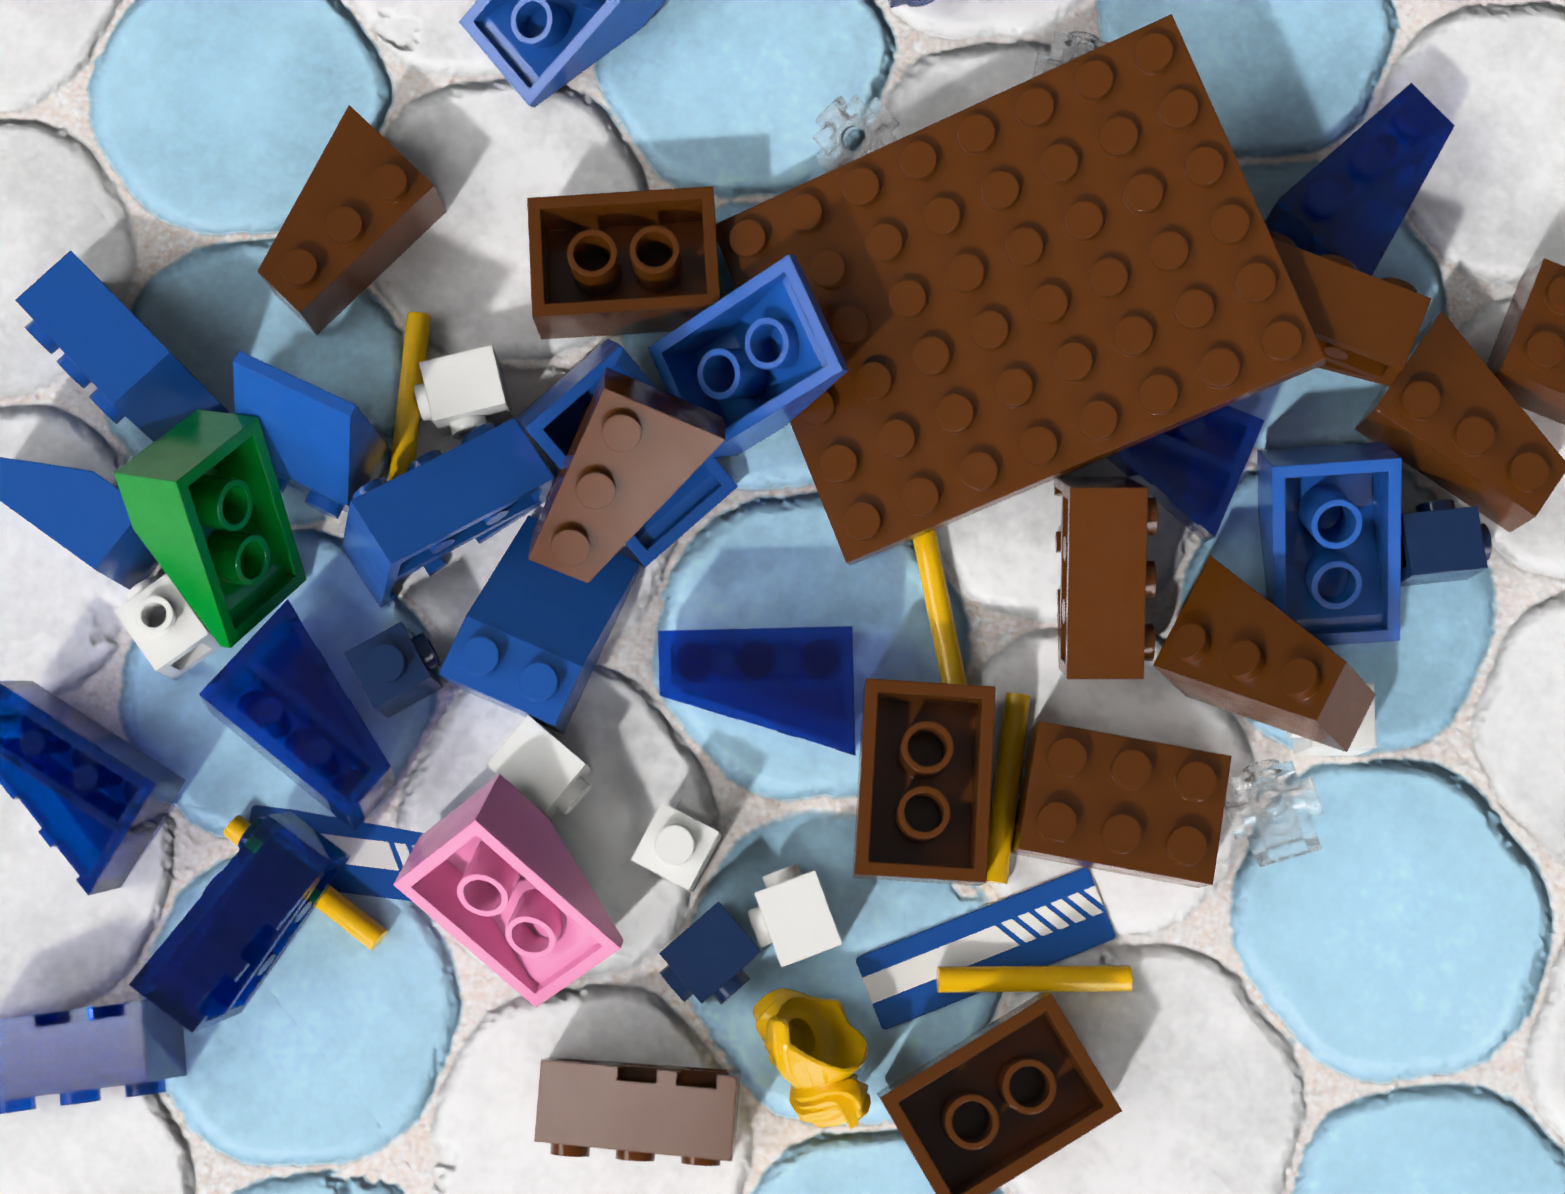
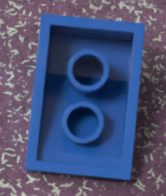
[459,0,666,107]
[648,254,849,458]
[515,339,738,567]
[233,351,392,519]
[1257,442,1402,646]
[0,457,159,590]
[439,515,641,734]

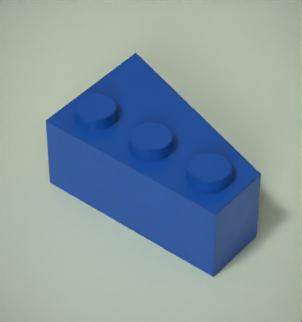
[15,250,229,442]
[342,418,554,608]

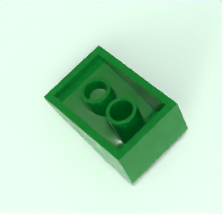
[113,409,307,648]

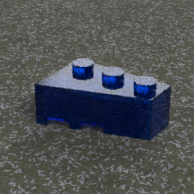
[1265,83,1455,276]
[1106,406,1264,543]
[199,599,397,832]
[658,626,856,756]
[0,681,186,896]
[129,812,351,1033]
[0,998,187,1114]

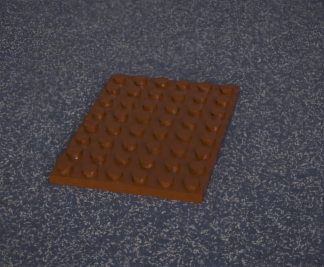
[716,14,1326,565]

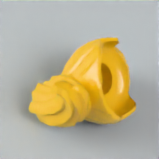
[753,988,871,1129]

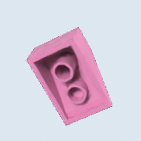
[393,773,624,1007]

